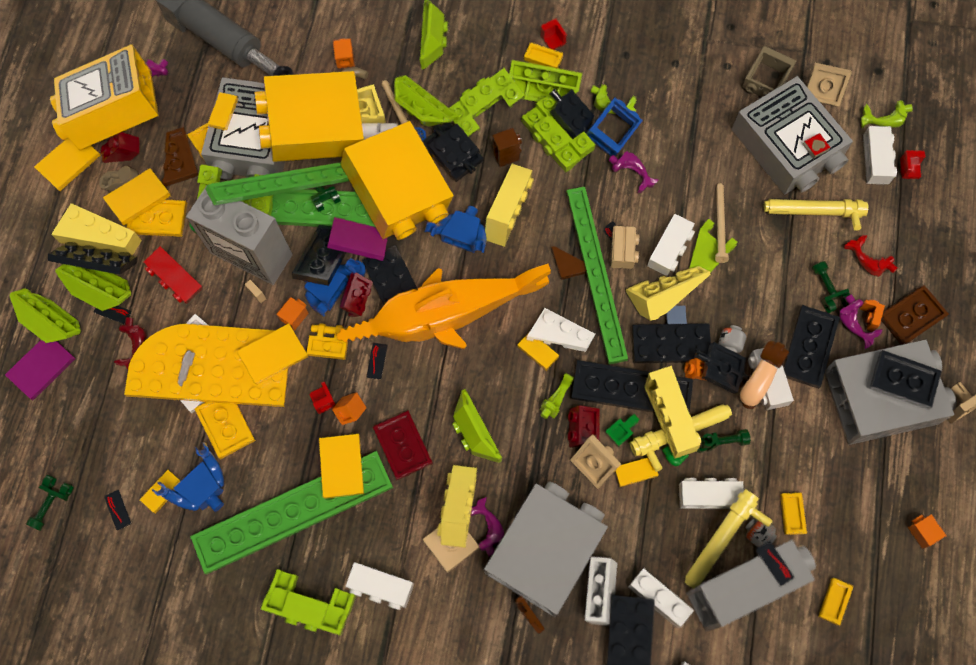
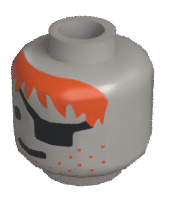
[719,325,746,353]
[745,518,777,548]

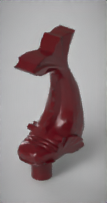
[114,317,147,369]

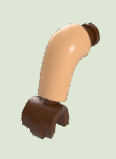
[740,341,789,409]

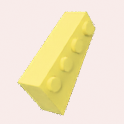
[357,84,386,123]
[485,164,534,247]
[52,203,142,256]
[644,366,701,458]
[437,465,477,548]

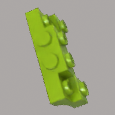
[449,68,525,137]
[522,95,595,173]
[197,164,273,216]
[261,569,356,636]

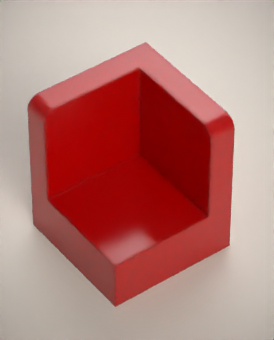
[540,18,567,50]
[900,150,925,179]
[310,381,336,414]

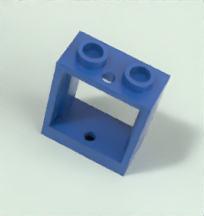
[586,98,643,156]

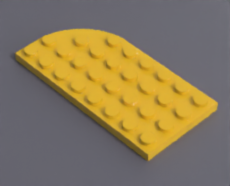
[124,324,289,407]

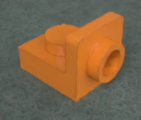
[860,300,885,332]
[684,358,706,381]

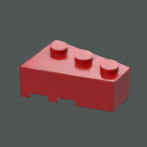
[143,246,203,304]

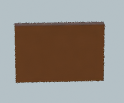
[881,285,949,345]

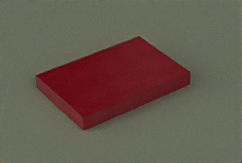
[373,411,433,481]

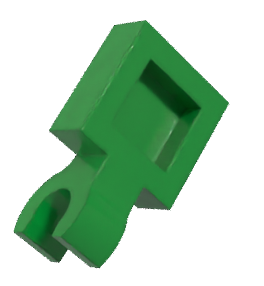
[605,414,640,447]

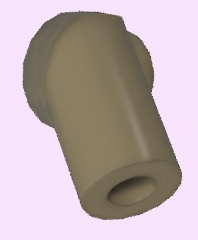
[342,67,368,80]

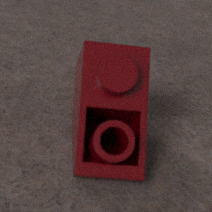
[100,132,139,163]

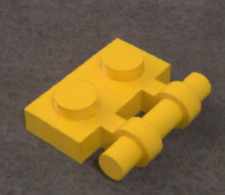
[306,323,348,360]

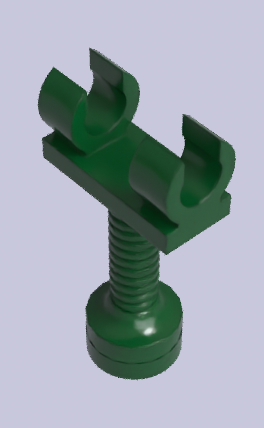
[309,166,341,212]
[812,261,851,313]
[696,429,751,453]
[26,475,74,531]

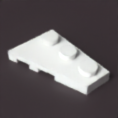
[526,308,595,352]

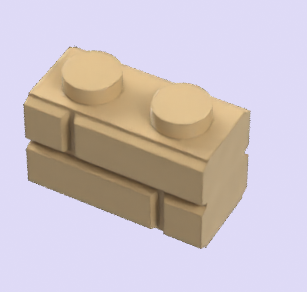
[611,226,639,269]

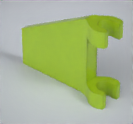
[689,219,738,273]

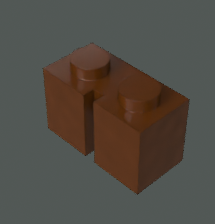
[492,128,522,167]

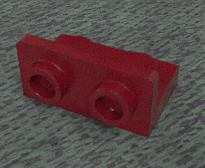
[340,273,373,317]
[568,405,600,448]

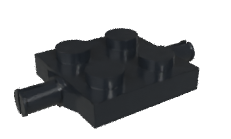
[549,89,595,139]
[429,124,480,174]
[694,342,751,394]

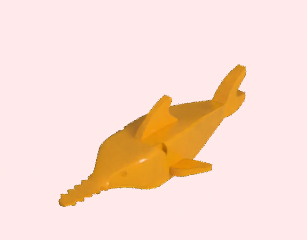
[336,264,551,349]

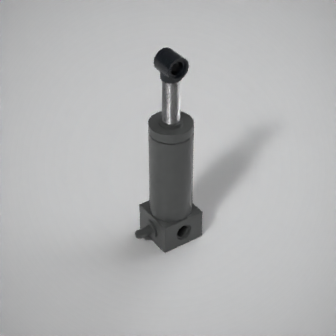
[156,0,294,76]

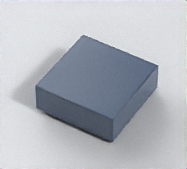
[666,306,687,324]

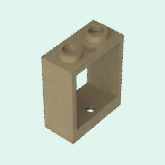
[742,46,796,97]

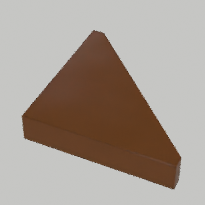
[551,246,586,280]
[515,596,545,634]

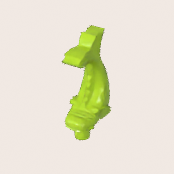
[591,84,636,114]
[860,101,913,128]
[540,373,574,419]

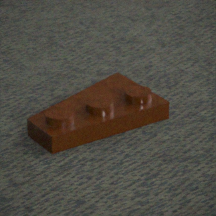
[162,127,199,187]

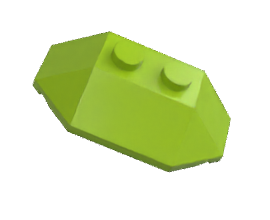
[420,0,448,69]
[509,60,582,102]
[394,75,459,127]
[55,264,131,311]
[9,288,81,343]
[452,389,502,463]

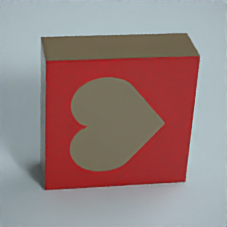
[803,133,831,159]

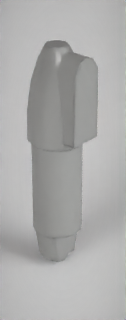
[178,350,195,386]

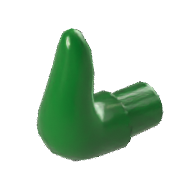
[662,446,689,466]

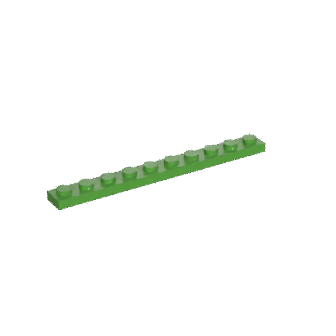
[205,162,349,206]
[567,187,628,365]

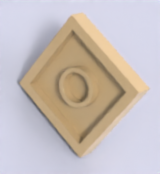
[807,63,851,106]
[948,382,976,424]
[571,435,621,489]
[423,528,479,573]

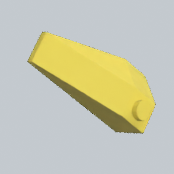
[626,266,711,321]

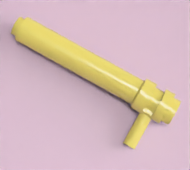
[764,199,868,231]
[630,404,732,472]
[684,489,773,589]

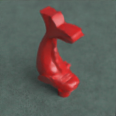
[844,235,898,277]

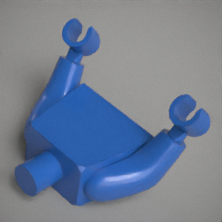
[424,206,486,253]
[304,258,359,317]
[152,442,224,512]

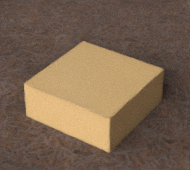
[245,280,266,304]

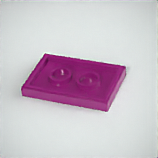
[327,217,388,261]
[5,340,76,400]

